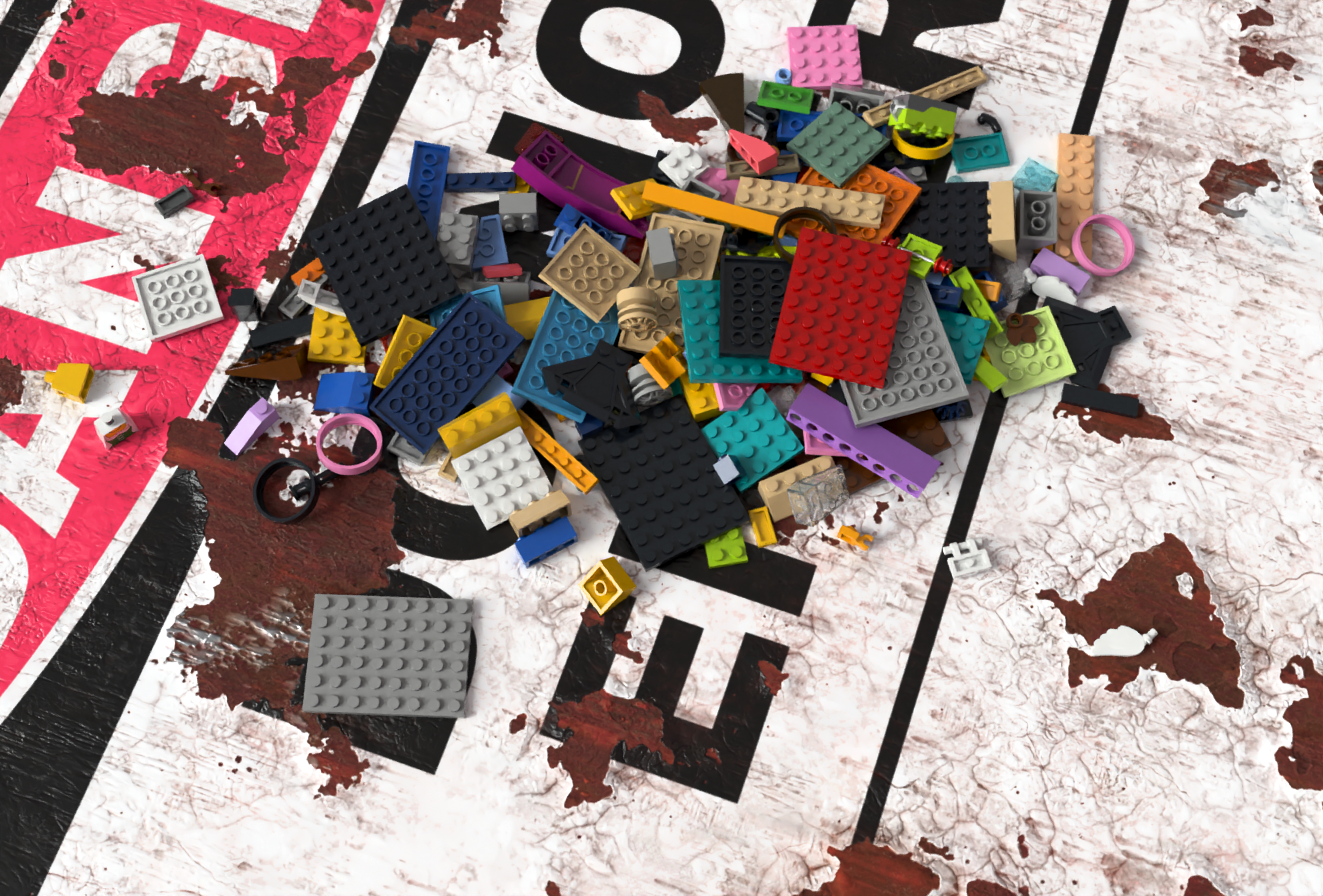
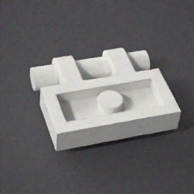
[943,538,992,579]

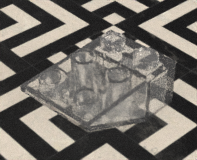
[787,464,850,527]

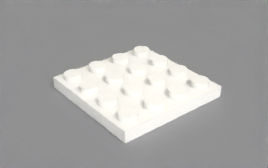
[131,254,224,343]
[451,426,554,530]

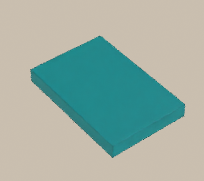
[951,132,1010,174]

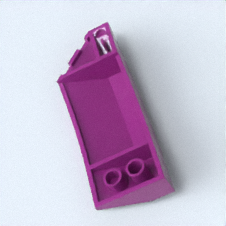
[511,130,650,238]

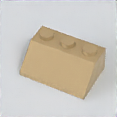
[508,490,572,538]

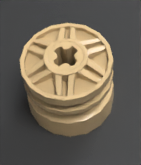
[616,287,658,333]

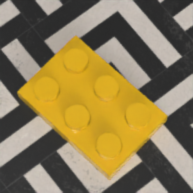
[610,178,671,221]

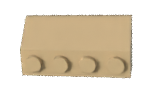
[987,180,1017,262]
[758,455,844,523]

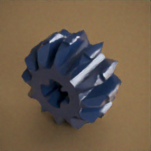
[936,400,968,422]

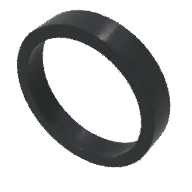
[253,458,320,525]

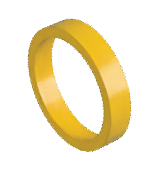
[892,127,955,160]

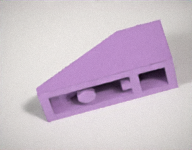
[224,397,280,456]

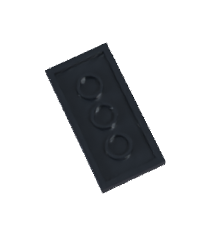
[868,135,935,171]

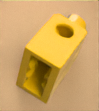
[45,363,95,404]

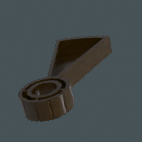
[699,73,754,162]

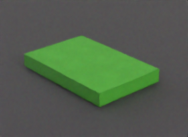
[757,81,815,114]

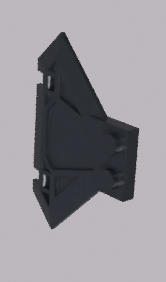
[1042,296,1132,390]
[541,339,643,430]

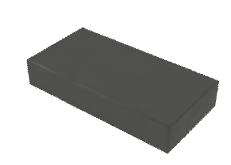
[154,184,195,219]

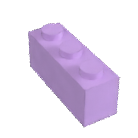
[1030,247,1091,297]

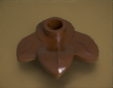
[1006,313,1040,346]

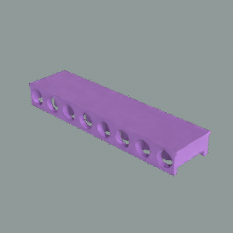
[786,383,941,499]

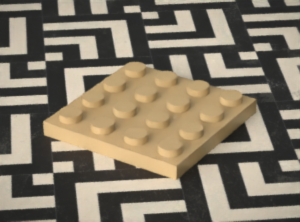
[538,223,642,324]

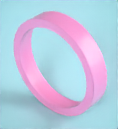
[1072,214,1135,277]
[316,413,383,475]

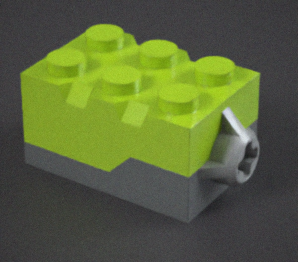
[888,94,958,139]

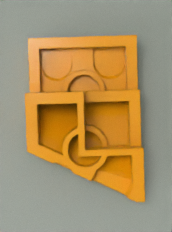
[639,331,688,389]

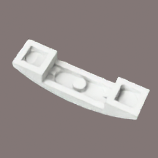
[297,279,346,317]

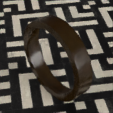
[773,207,837,265]

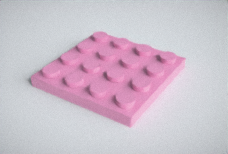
[787,25,863,90]

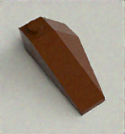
[225,343,307,381]

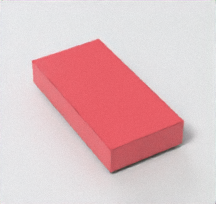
[482,263,522,278]

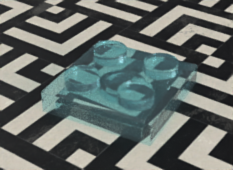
[1011,157,1060,192]

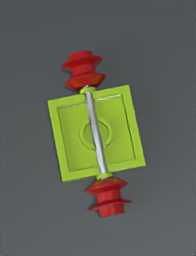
[881,233,953,280]

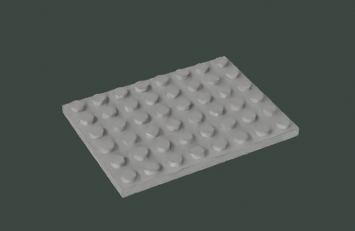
[839,273,969,428]
[302,594,474,719]

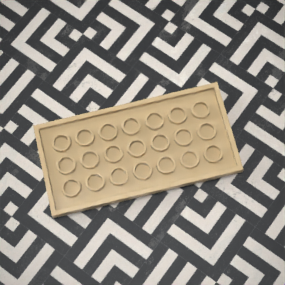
[618,212,725,354]

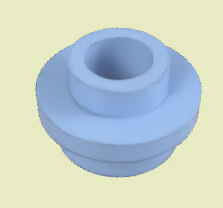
[775,68,792,85]

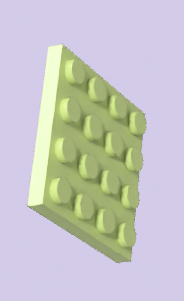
[984,306,1076,398]

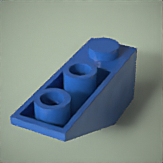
[554,204,613,242]

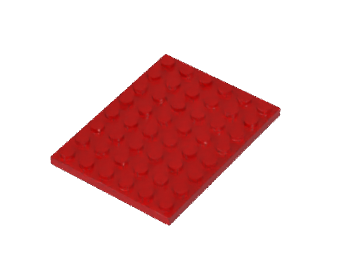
[768,227,912,389]

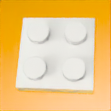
[658,142,709,189]

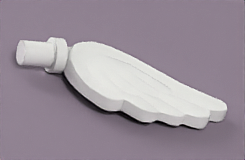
[1023,268,1078,306]
[1091,626,1158,657]

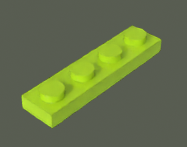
[949,265,1004,340]

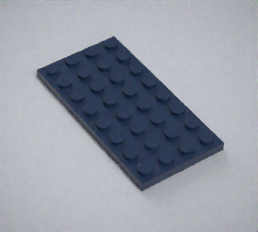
[369,292,526,456]

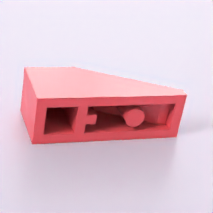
[729,129,778,175]

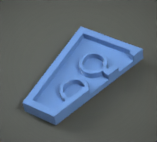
[472,214,509,272]

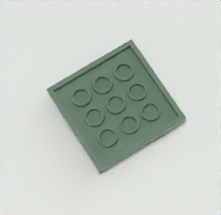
[787,101,890,188]

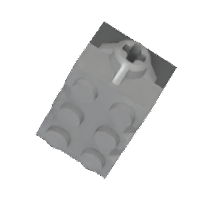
[436,212,480,280]

